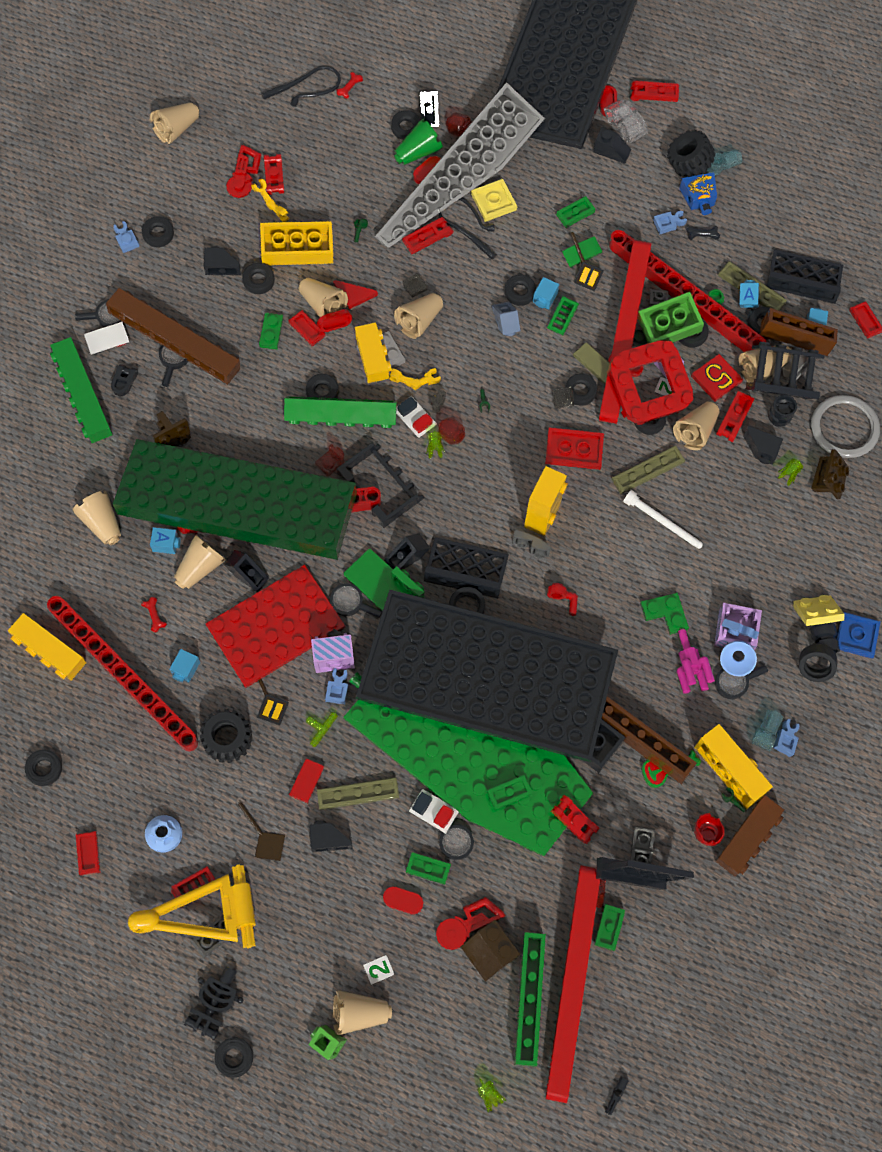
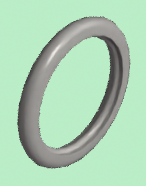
[811,395,880,458]

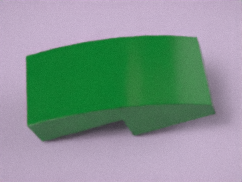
[562,236,603,268]

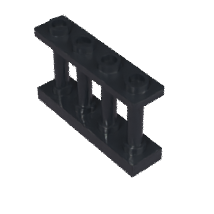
[745,342,825,399]

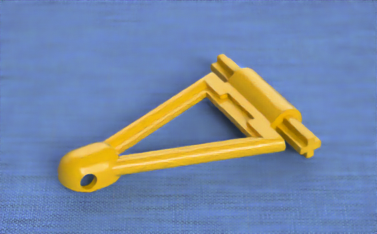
[128,864,256,948]

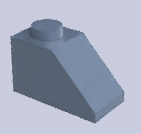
[492,302,520,336]

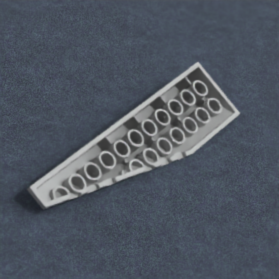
[375,83,545,248]

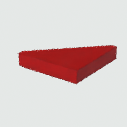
[333,280,378,310]

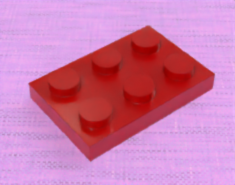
[545,427,604,470]

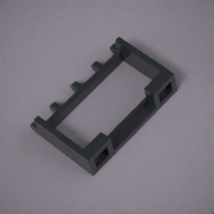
[337,443,425,528]

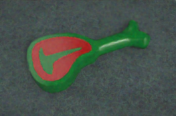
[641,750,701,788]

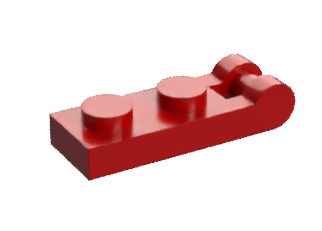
[631,81,679,102]
[403,217,454,255]
[716,391,755,442]

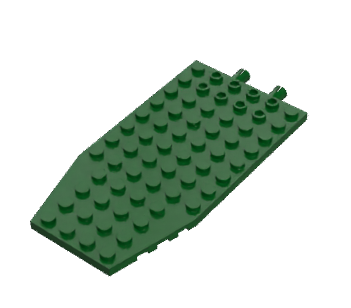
[343,672,593,857]

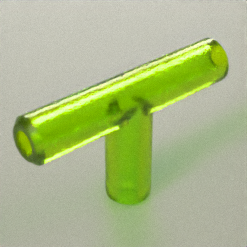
[306,712,338,747]

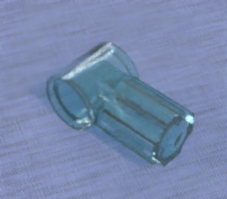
[706,149,743,176]
[751,709,784,752]

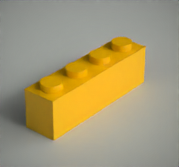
[8,613,86,681]

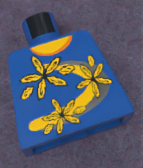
[679,172,717,215]

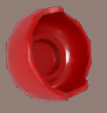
[694,813,725,846]

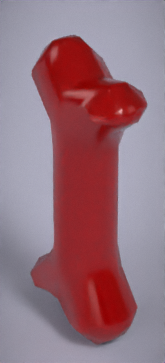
[336,72,363,99]
[141,596,167,633]

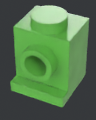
[309,1025,347,1060]

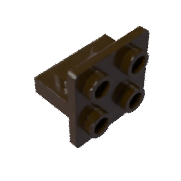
[153,411,191,447]
[811,449,849,499]

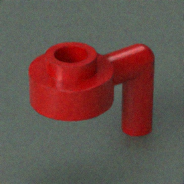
[547,583,578,616]

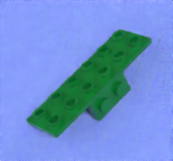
[343,549,425,611]

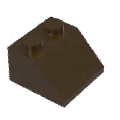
[461,920,520,982]

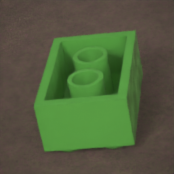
[638,292,704,344]

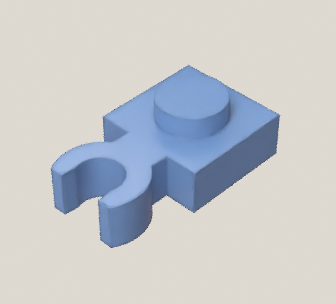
[653,211,687,234]
[113,221,139,253]
[722,619,759,639]
[325,668,348,705]
[773,719,799,757]

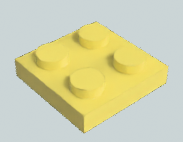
[471,179,517,222]
[793,595,844,626]

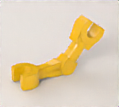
[251,179,290,222]
[389,368,441,390]

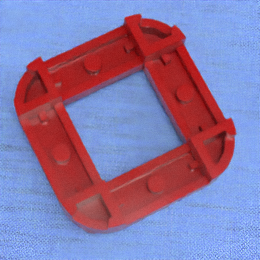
[607,341,693,425]

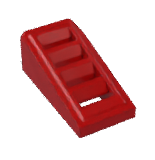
[171,866,216,907]

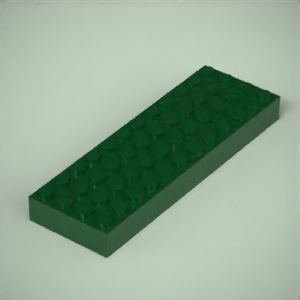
[113,439,357,560]

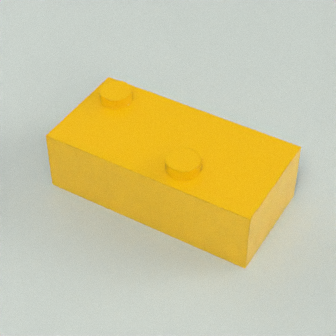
[260,221,333,265]
[524,466,568,537]
[694,724,773,809]

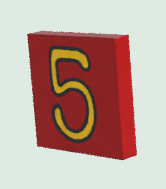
[691,354,743,402]

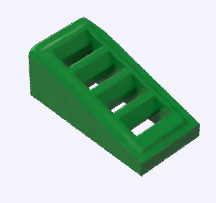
[547,296,579,336]

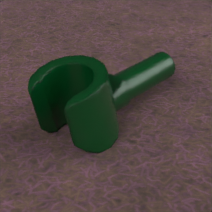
[354,219,368,243]
[479,389,490,413]
[721,788,746,812]

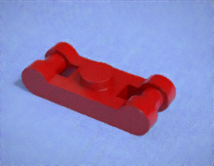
[264,154,284,195]
[551,795,600,845]

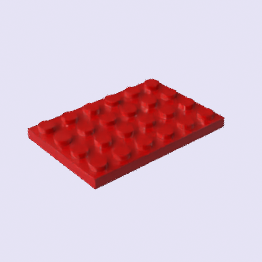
[205,565,345,688]

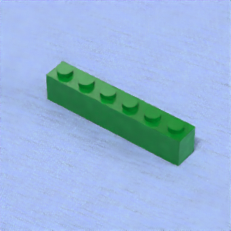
[50,337,112,443]
[284,396,397,428]
[514,932,546,1067]

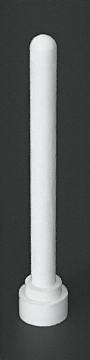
[623,490,703,549]

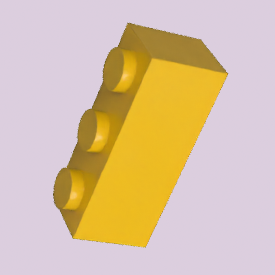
[355,323,392,383]

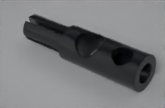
[605,1076,629,1115]

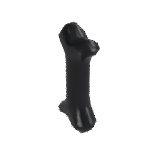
[686,226,720,240]

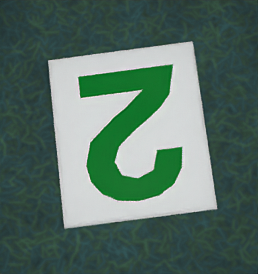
[655,377,672,396]
[363,955,394,985]

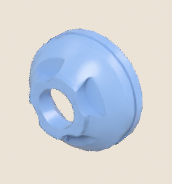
[720,641,757,676]
[145,815,182,853]

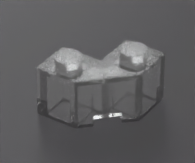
[604,99,648,143]

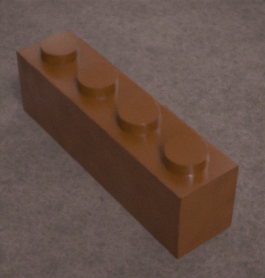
[760,308,838,356]
[715,795,784,876]

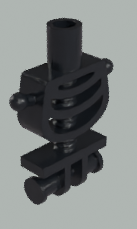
[184,966,244,1041]

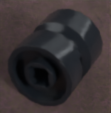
[768,394,797,427]
[810,623,840,653]

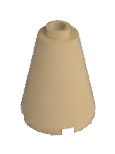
[150,103,199,144]
[299,278,348,317]
[394,293,443,339]
[739,344,792,382]
[673,401,720,450]
[73,491,121,546]
[174,535,226,589]
[333,991,392,1035]

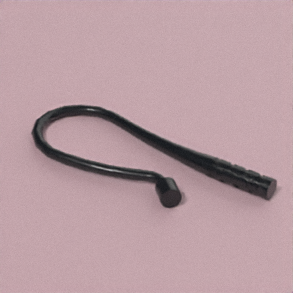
[261,66,341,107]
[438,197,497,260]

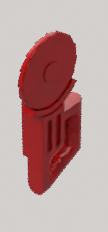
[226,145,262,198]
[436,897,506,950]

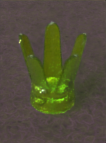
[426,431,445,459]
[778,459,803,486]
[477,1079,507,1113]

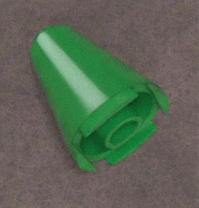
[394,119,443,165]

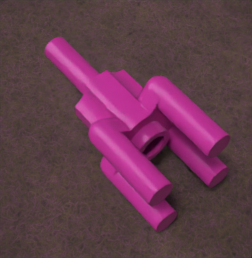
[677,629,715,694]

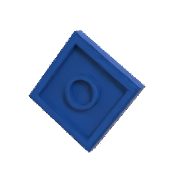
[836,612,881,659]

